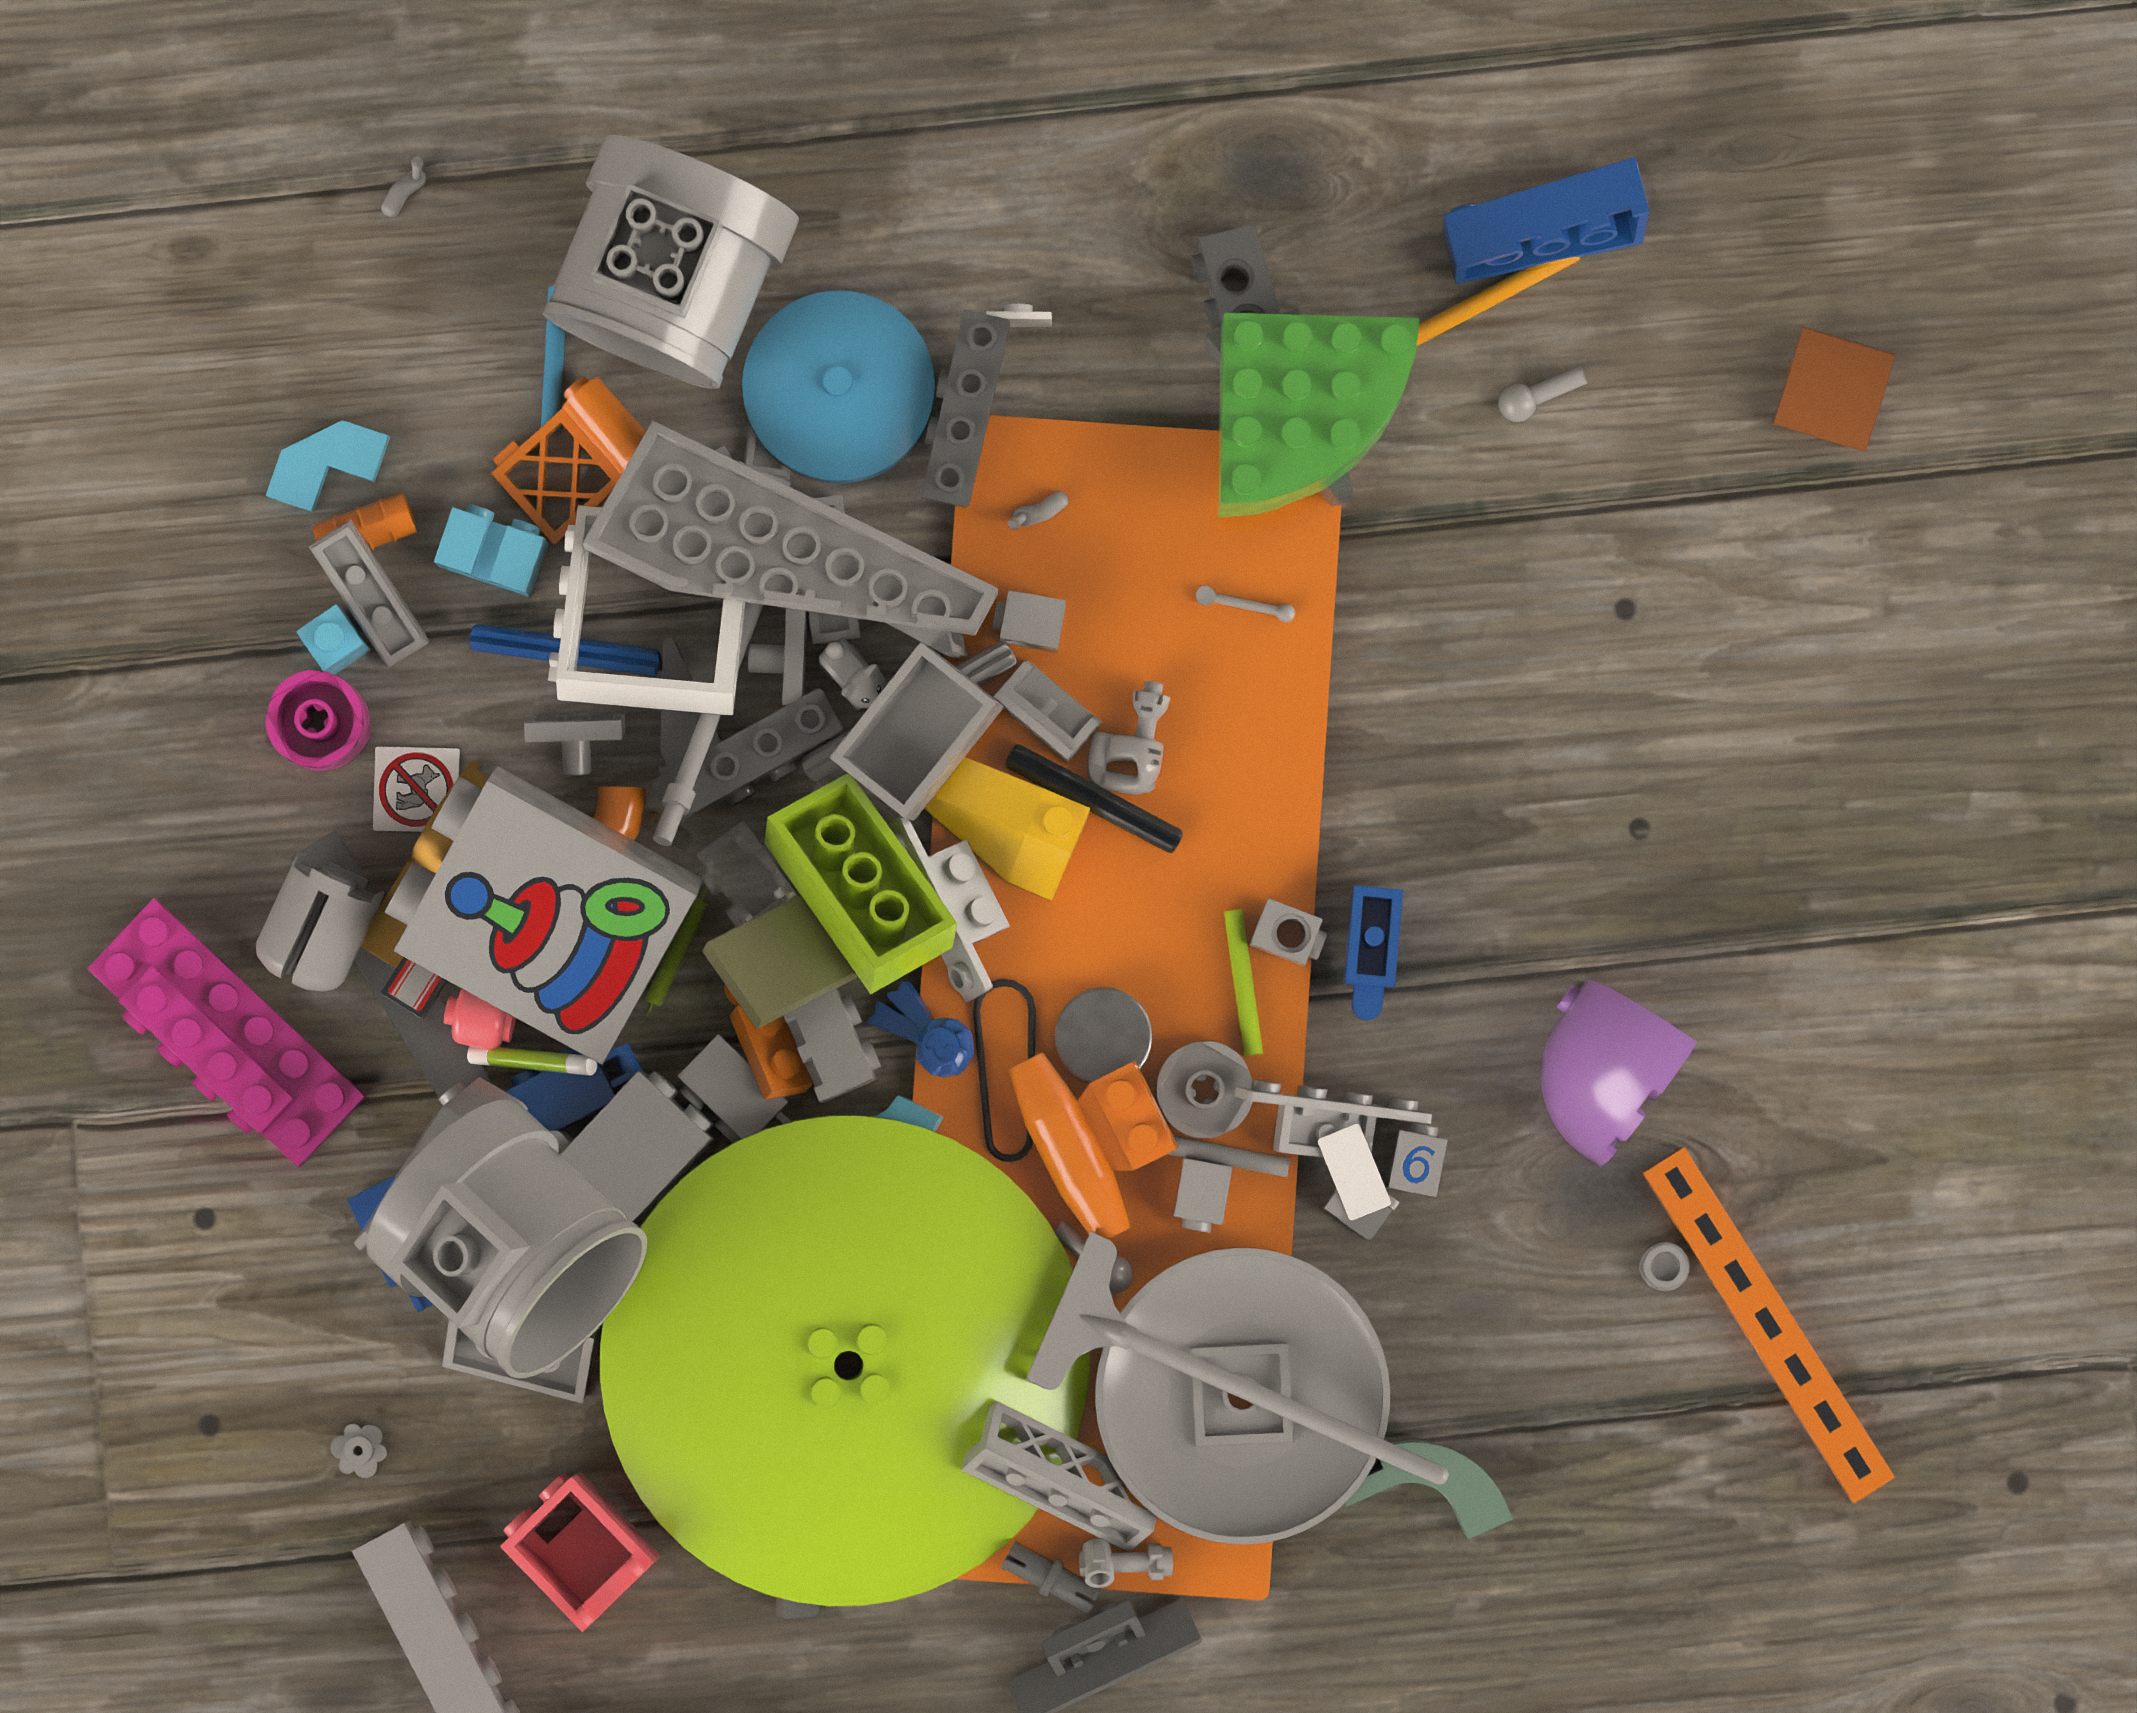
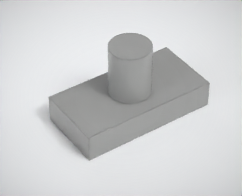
[748,609,808,707]
[524,712,626,775]

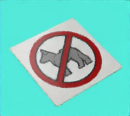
[373,747,460,832]

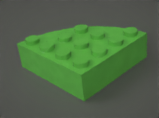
[1218,313,1420,517]

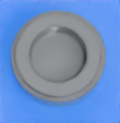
[1639,1242,1689,1291]

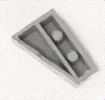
[784,988,881,1103]

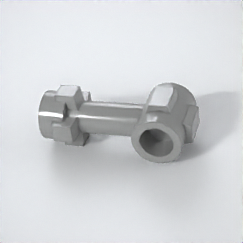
[1078,1538,1173,1588]

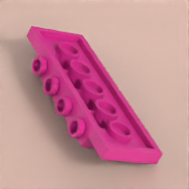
[87,898,367,1167]

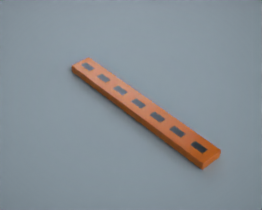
[1642,1147,1895,1504]

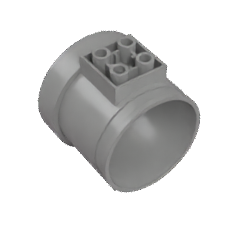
[542,135,799,389]
[367,1099,647,1379]

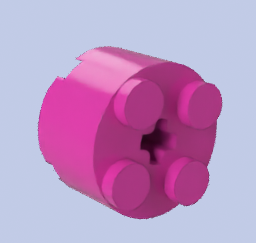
[265,670,371,772]

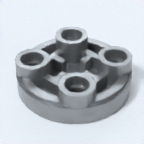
[1055,988,1152,1083]

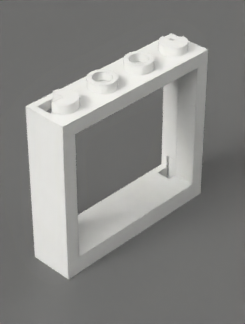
[548,505,746,715]

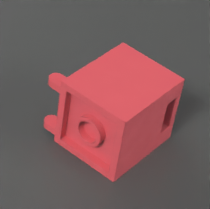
[500,1471,662,1632]

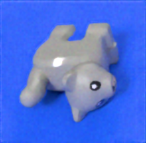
[819,638,886,711]

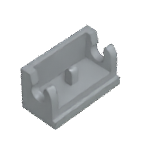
[993,660,1102,764]

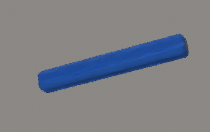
[469,624,661,676]

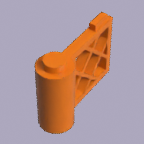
[491,376,646,545]

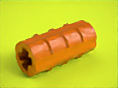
[312,492,418,551]

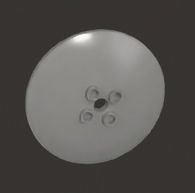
[1095,1248,1390,1544]

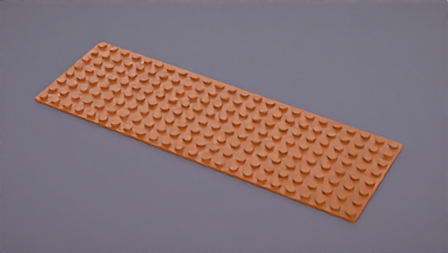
[913,415,1342,1600]

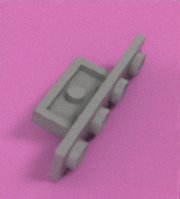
[887,816,1010,1003]
[1235,1080,1432,1158]

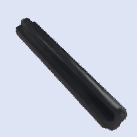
[1006,744,1183,853]

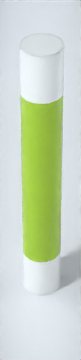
[467,1046,597,1076]

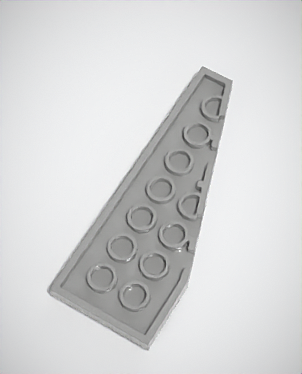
[583,420,998,635]

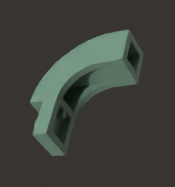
[1344,1440,1513,1539]

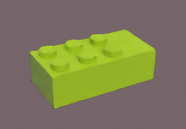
[764,773,957,994]

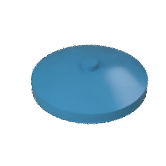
[742,290,935,484]

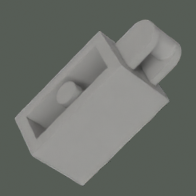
[678,1034,792,1143]

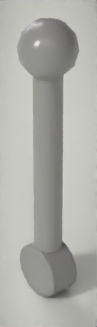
[1196,586,1295,622]

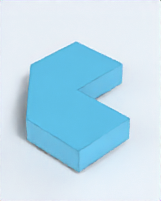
[266,420,390,513]

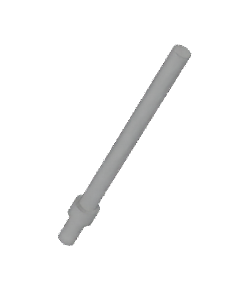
[653,602,763,846]

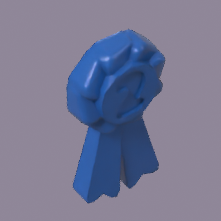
[868,981,974,1078]

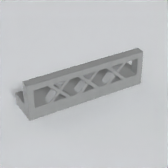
[961,1401,1157,1552]

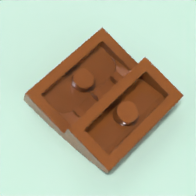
[1773,326,1895,452]

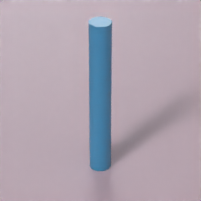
[541,286,565,432]

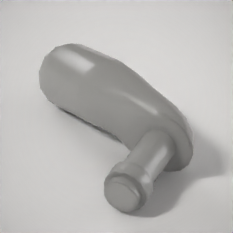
[381,157,426,217]
[1008,490,1069,530]

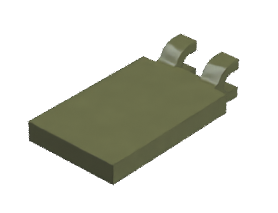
[702,895,858,1029]

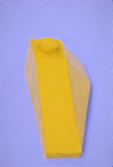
[924,757,1090,901]

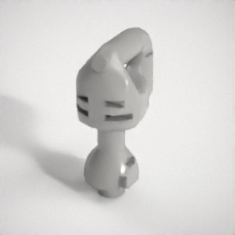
[1087,681,1171,795]

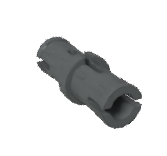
[1001,1540,1101,1614]

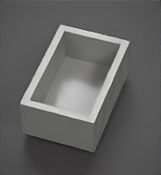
[829,642,1004,821]

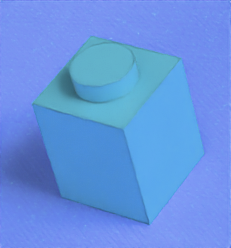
[296,604,371,675]

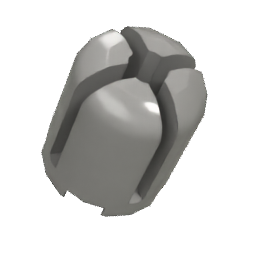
[256,853,385,991]

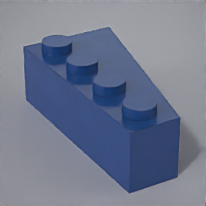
[1442,157,1650,284]

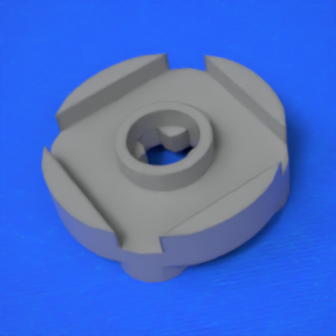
[1156,1041,1252,1138]

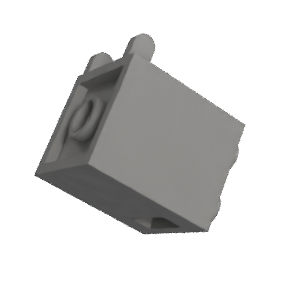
[550,1071,717,1224]

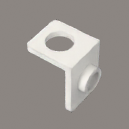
[986,304,1052,327]

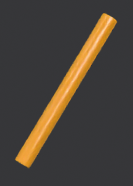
[1417,257,1580,346]

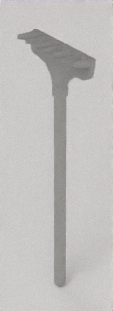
[1026,1231,1449,1485]

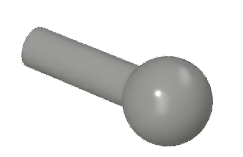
[1498,366,1588,422]
[1054,1220,1133,1294]

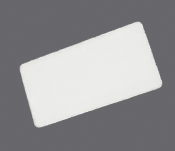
[1318,1124,1391,1220]

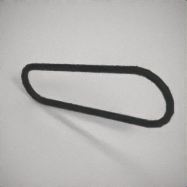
[973,979,1036,1162]

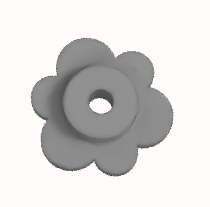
[331,1423,388,1478]

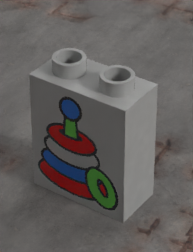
[385,766,703,1064]

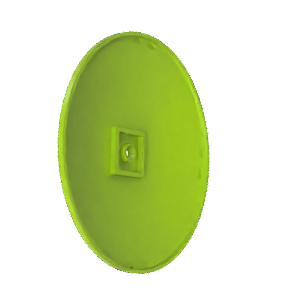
[600,1115,1090,1606]

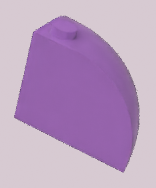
[1541,980,1698,1167]

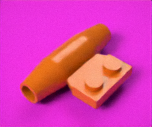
[1008,1052,1179,1239]

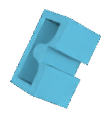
[434,504,549,598]

